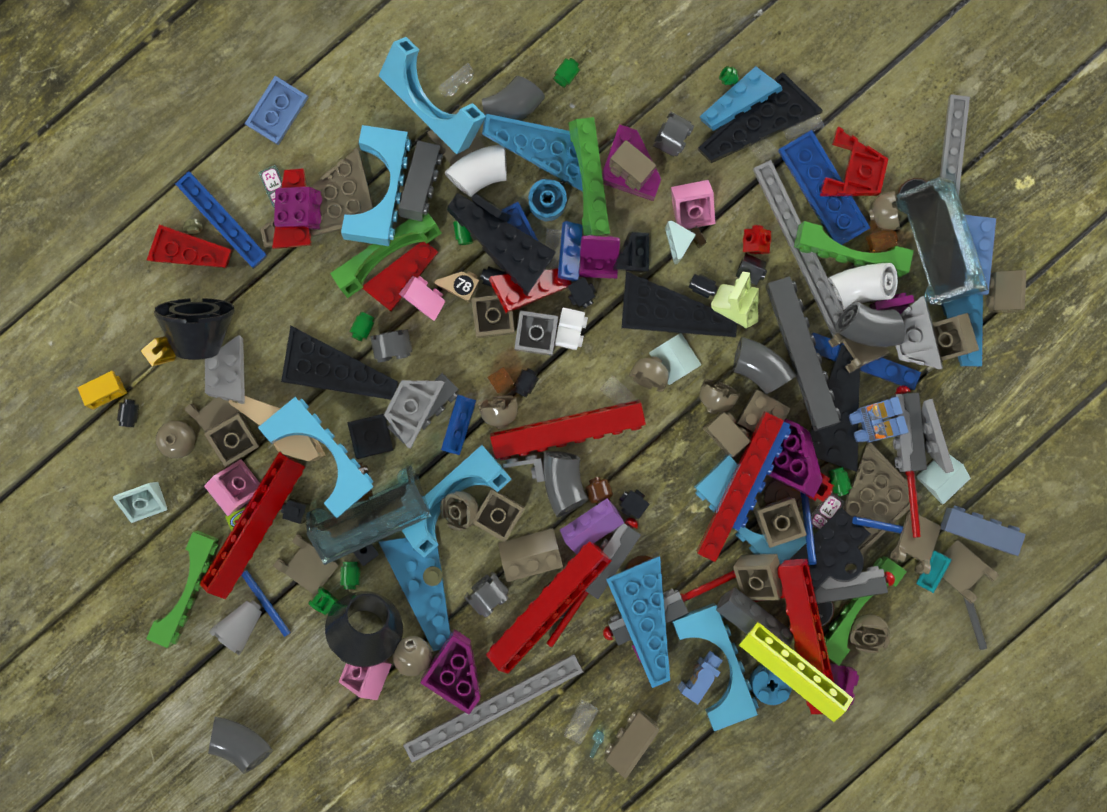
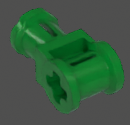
[308,587,338,616]

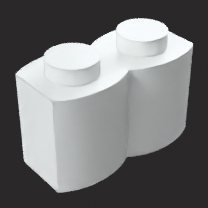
[554,308,588,350]

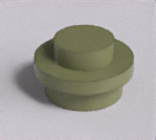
[183,219,203,235]
[423,566,443,586]

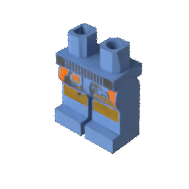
[848,396,909,443]
[677,651,723,705]

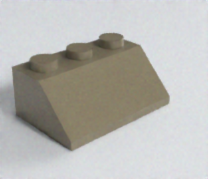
[498,528,563,582]
[604,709,660,779]

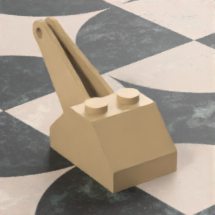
[229,396,326,461]

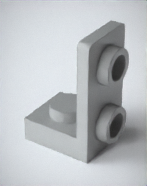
[503,455,545,482]

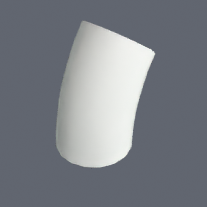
[445,145,507,198]
[828,263,898,310]

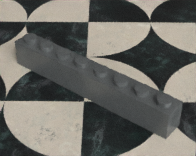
[766,276,841,431]

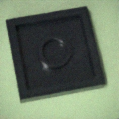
[347,414,394,460]

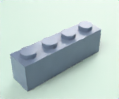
[940,505,1026,556]

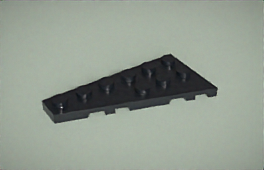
[447,193,556,296]

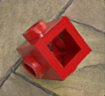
[743,225,771,255]
[806,473,834,502]

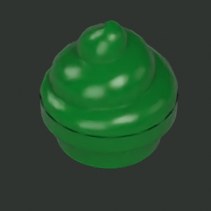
[719,66,739,85]

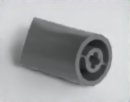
[482,76,545,121]
[835,302,905,347]
[733,337,797,394]
[544,451,588,517]
[208,717,273,774]

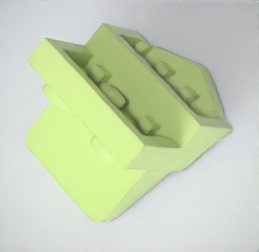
[711,272,760,328]

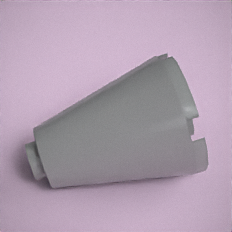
[209,600,262,655]

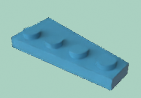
[699,66,782,131]

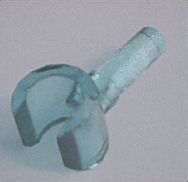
[589,729,604,758]

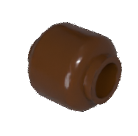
[585,477,613,505]

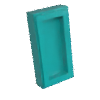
[916,550,952,593]

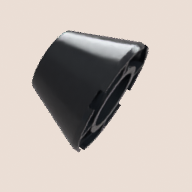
[154,298,235,360]
[325,591,403,667]

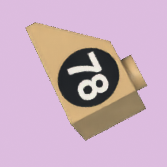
[435,271,480,303]

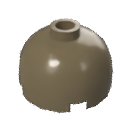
[869,191,900,231]
[629,356,669,392]
[700,379,740,414]
[478,395,518,429]
[156,421,196,458]
[440,491,479,531]
[850,614,890,653]
[393,636,432,676]

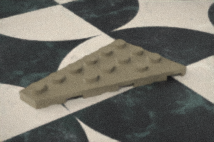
[260,148,374,249]
[843,442,922,570]

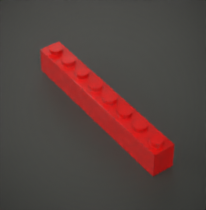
[490,400,646,460]
[696,411,784,562]
[200,452,305,600]
[486,541,612,674]
[778,559,834,714]

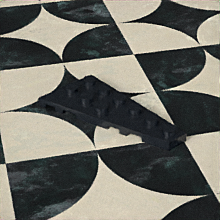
[698,72,823,163]
[621,271,737,338]
[281,325,398,400]
[809,344,860,472]

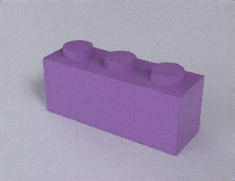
[560,498,624,555]

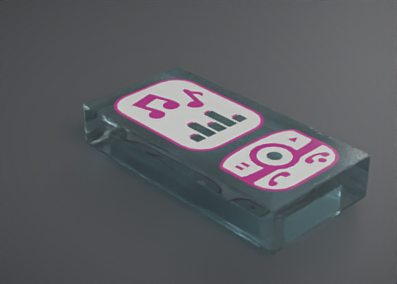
[258,165,283,208]

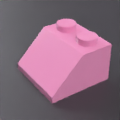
[671,180,715,229]
[399,276,445,321]
[204,459,260,516]
[339,661,392,700]

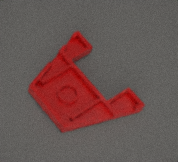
[820,127,889,196]

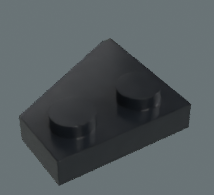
[613,232,649,272]

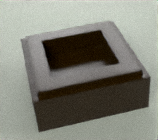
[690,226,707,248]

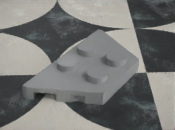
[896,296,943,369]
[205,335,245,404]
[384,380,445,449]
[921,399,954,473]

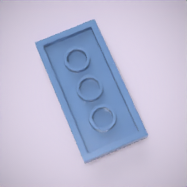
[948,214,996,295]

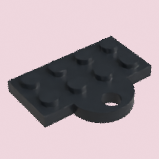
[790,508,871,590]

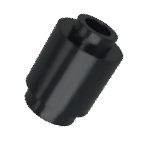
[480,266,506,287]
[688,274,718,299]
[513,368,539,398]
[117,399,139,427]

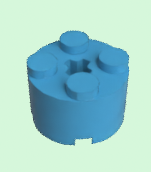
[528,179,567,222]
[749,664,792,705]

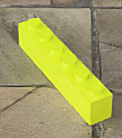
[739,622,853,722]

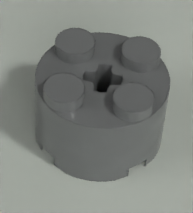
[653,111,694,157]
[370,329,413,363]
[464,572,509,618]

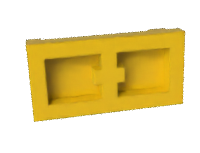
[141,336,176,366]
[77,371,127,410]

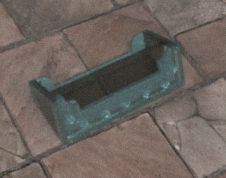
[896,177,988,305]
[306,465,431,565]

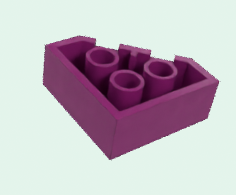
[602,124,661,201]
[766,418,823,498]
[420,629,481,715]

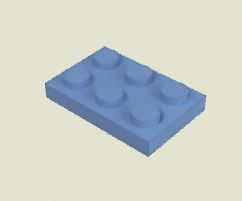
[245,76,309,145]

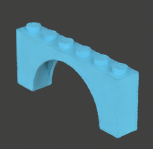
[379,37,486,154]
[341,125,411,246]
[258,397,374,519]
[396,445,512,558]
[694,455,806,564]
[672,603,759,731]

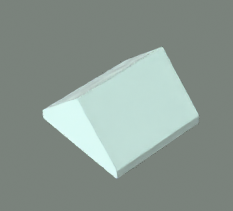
[665,221,696,265]
[649,333,701,385]
[916,454,971,505]
[113,482,167,523]

